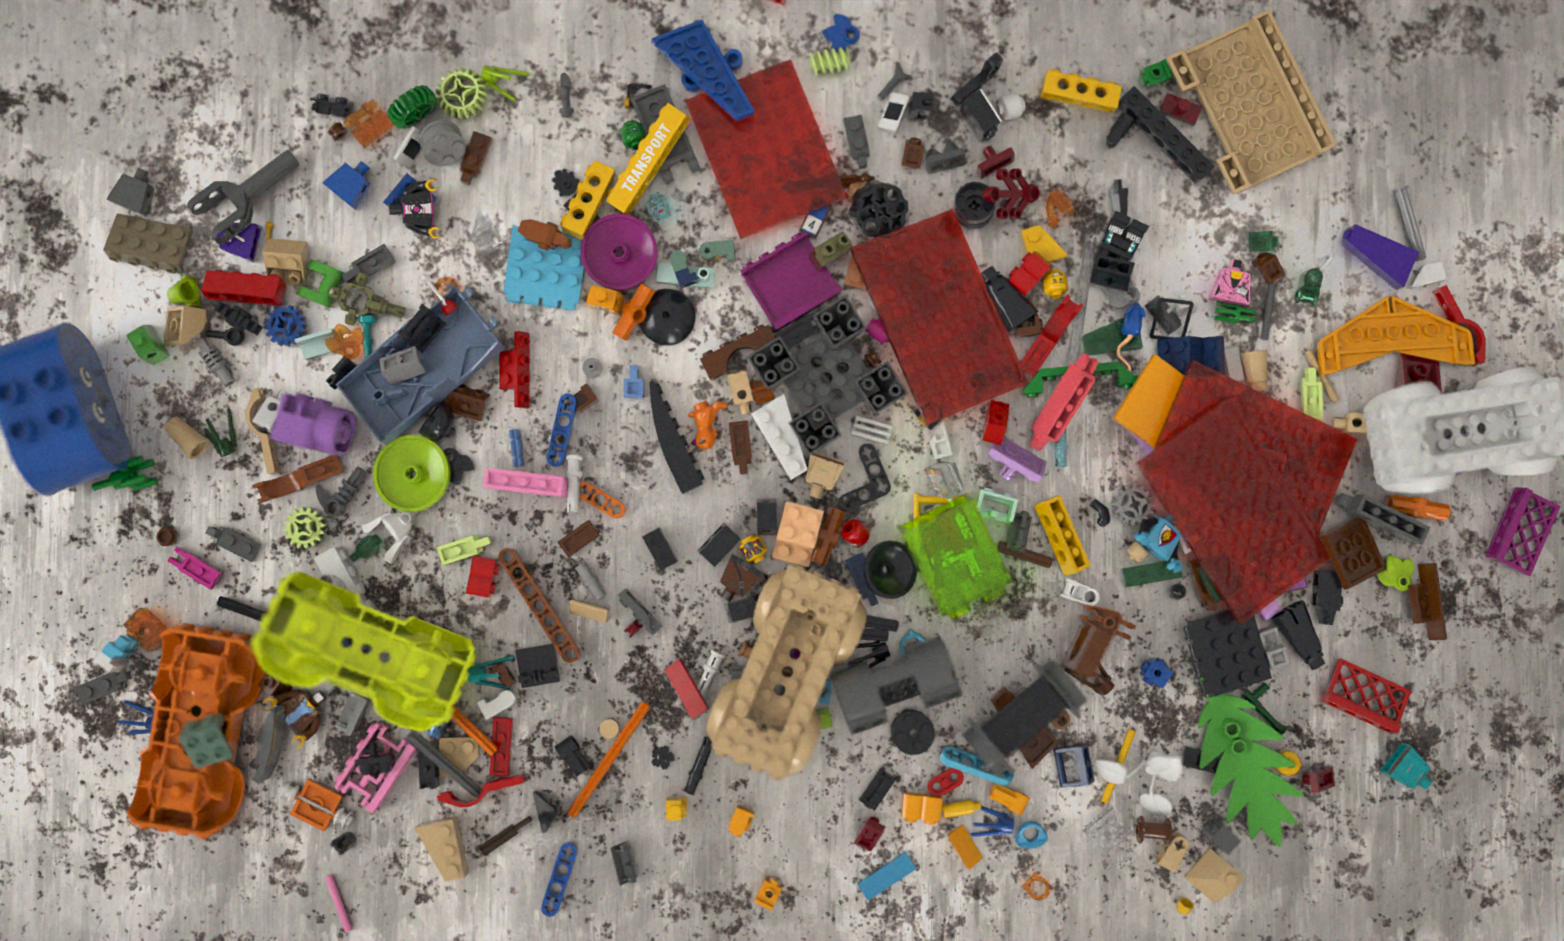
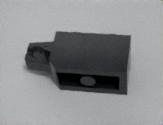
[1311,570,1343,625]

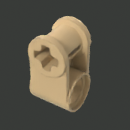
[1156,832,1189,873]

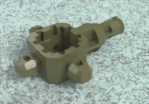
[329,272,406,326]

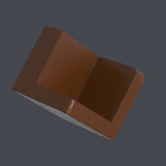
[570,383,599,414]

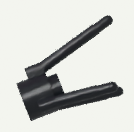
[848,641,890,669]

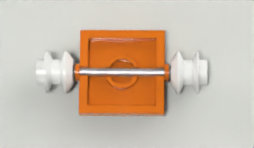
[279,778,354,831]

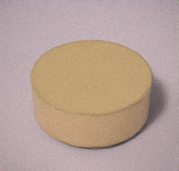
[600,718,619,739]

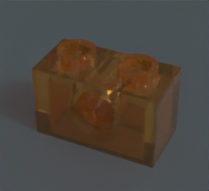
[123,607,167,652]

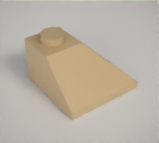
[163,306,207,346]
[1184,848,1244,903]

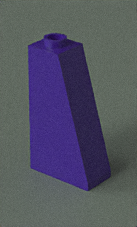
[1342,224,1419,290]

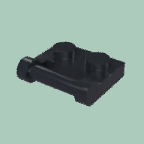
[397,304,446,352]

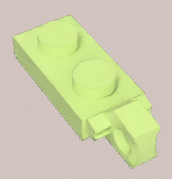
[1301,367,1323,421]
[437,535,493,566]

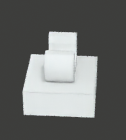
[1175,292,1198,317]

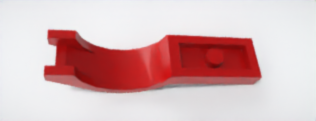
[1432,285,1486,366]
[1018,294,1083,377]
[437,773,527,808]

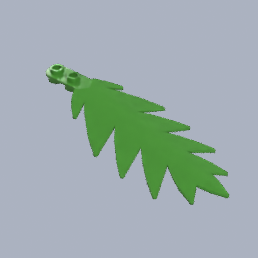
[1197,677,1304,847]

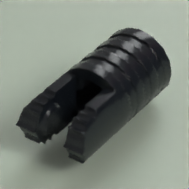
[1106,113,1135,149]
[330,832,356,855]

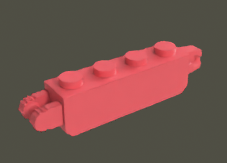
[1030,354,1098,451]

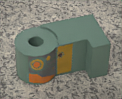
[699,240,736,262]

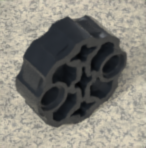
[849,180,909,239]

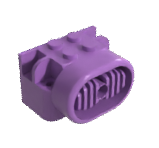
[270,393,356,456]

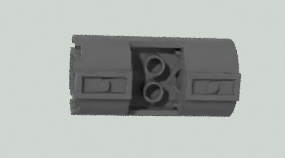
[830,636,962,735]

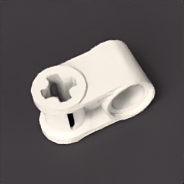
[1060,578,1100,606]

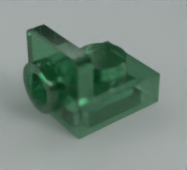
[1249,231,1279,253]

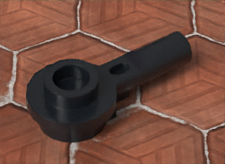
[206,327,245,346]

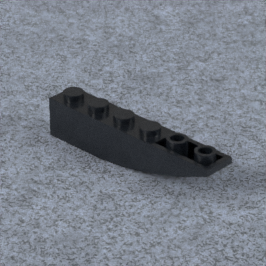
[649,380,705,494]

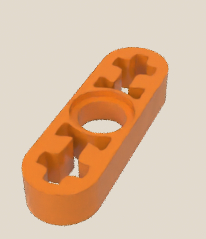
[579,481,626,518]

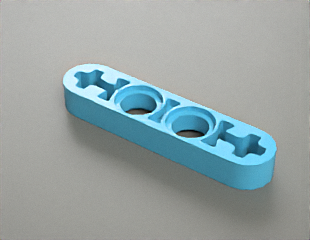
[940,746,1014,786]

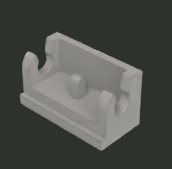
[379,346,426,385]
[335,692,371,735]

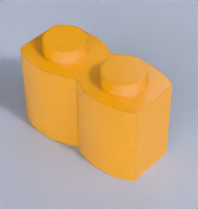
[901,792,943,825]

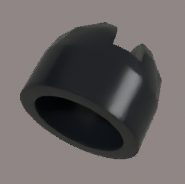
[1169,584,1186,600]

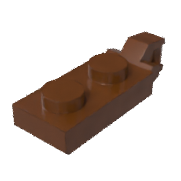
[460,131,492,185]
[729,420,752,475]
[1188,556,1219,611]

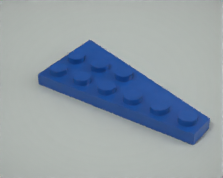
[651,19,754,121]

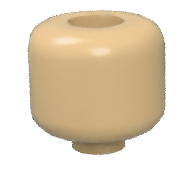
[1127,541,1149,563]

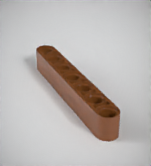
[498,548,581,663]

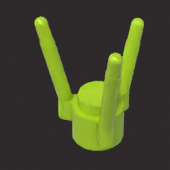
[480,65,531,102]

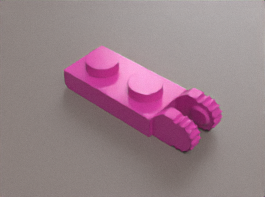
[167,546,223,590]

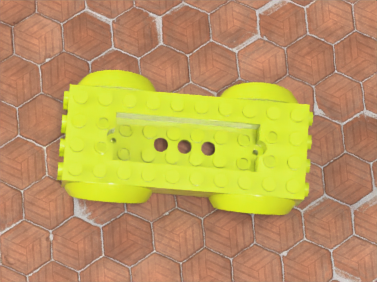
[251,571,477,731]

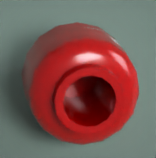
[842,519,870,547]

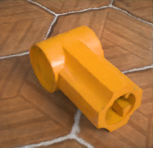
[989,783,1030,816]

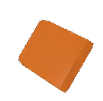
[750,380,774,405]

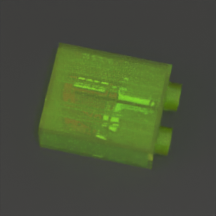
[897,493,1012,619]

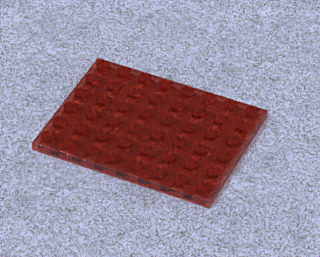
[685,59,847,240]

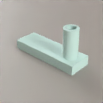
[656,263,715,289]

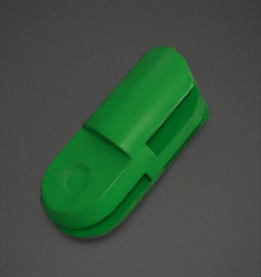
[1214,301,1257,324]

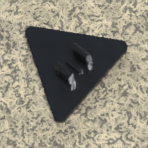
[533,791,558,833]

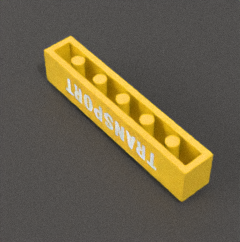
[606,103,691,215]

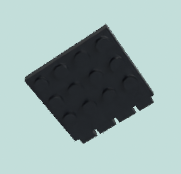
[1183,604,1272,697]

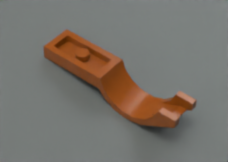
[252,455,344,503]

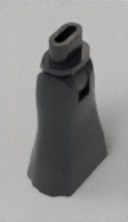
[980,265,1039,333]
[1270,600,1325,670]

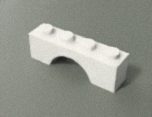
[314,547,374,609]

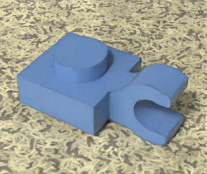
[624,365,644,398]

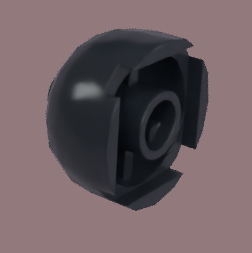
[418,402,455,441]

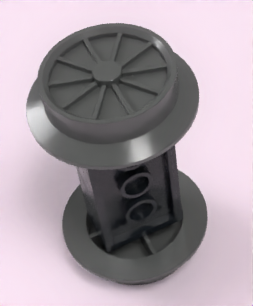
[962,659,1088,777]

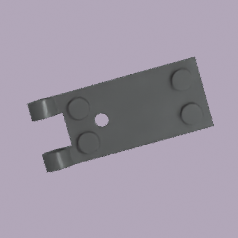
[630,84,701,184]

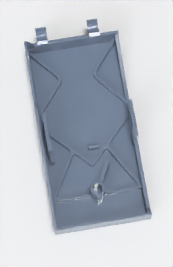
[336,283,506,445]

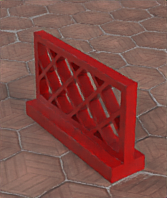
[1320,658,1411,734]

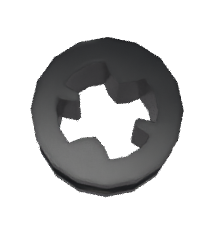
[825,562,843,579]

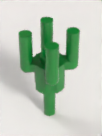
[91,455,158,491]

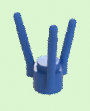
[117,701,154,734]
[971,806,1014,837]

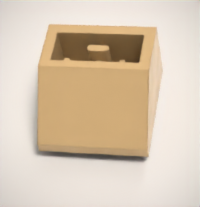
[262,238,310,286]

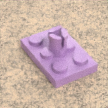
[988,437,1047,483]

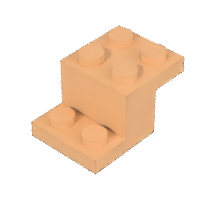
[772,501,824,567]

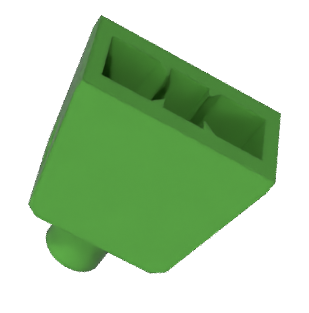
[126,325,170,365]

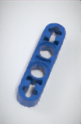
[547,393,578,467]
[541,842,578,917]

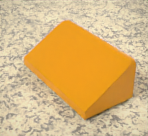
[946,824,983,870]

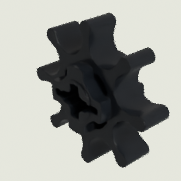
[214,301,263,336]

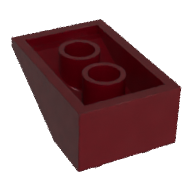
[1395,353,1442,393]

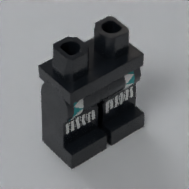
[1097,211,1149,261]

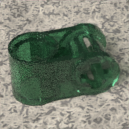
[1294,268,1323,307]

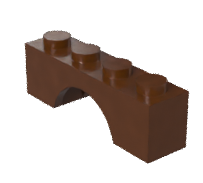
[700,324,776,381]

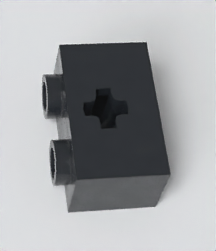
[1090,254,1135,292]
[642,527,679,571]

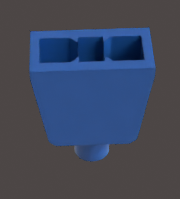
[323,161,370,209]

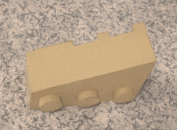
[415,816,469,882]

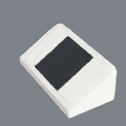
[878,92,910,134]
[394,126,422,169]

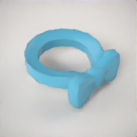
[899,628,926,654]

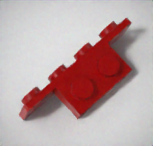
[499,331,530,409]

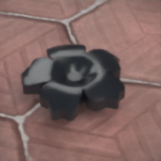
[651,746,675,770]

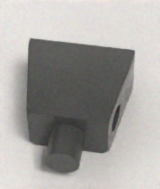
[106,168,154,217]

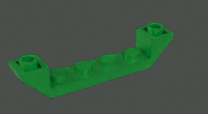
[1021,362,1137,398]

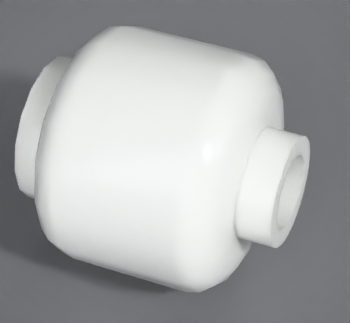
[995,93,1025,120]

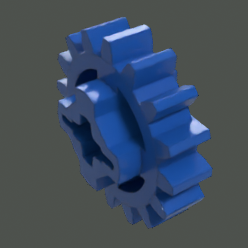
[263,305,308,347]

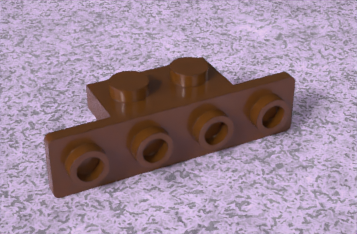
[1408,563,1447,640]

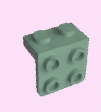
[179,713,233,768]

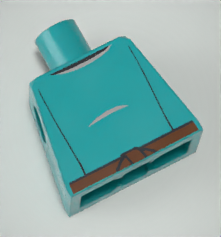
[1380,742,1432,789]

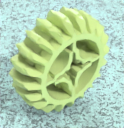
[435,67,488,120]

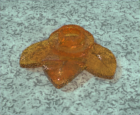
[325,323,364,360]

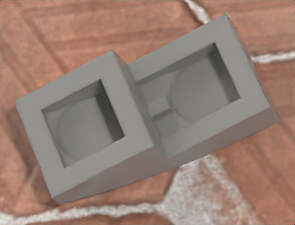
[1259,625,1290,670]

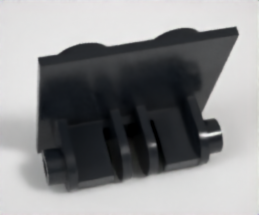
[515,644,560,688]

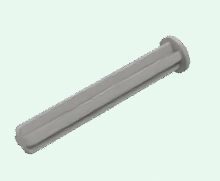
[1393,185,1426,261]

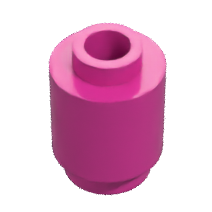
[865,318,894,344]

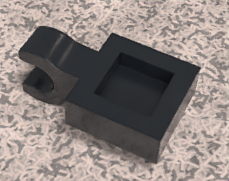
[326,355,357,390]

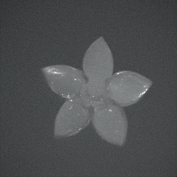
[231,150,246,174]

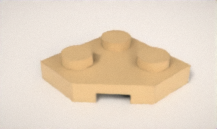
[439,737,480,777]

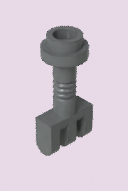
[559,73,574,118]

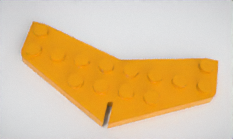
[1317,295,1475,375]

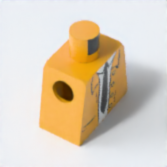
[585,285,625,315]

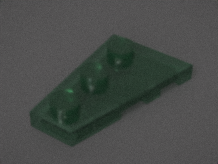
[1082,318,1143,355]

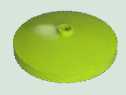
[373,435,451,512]

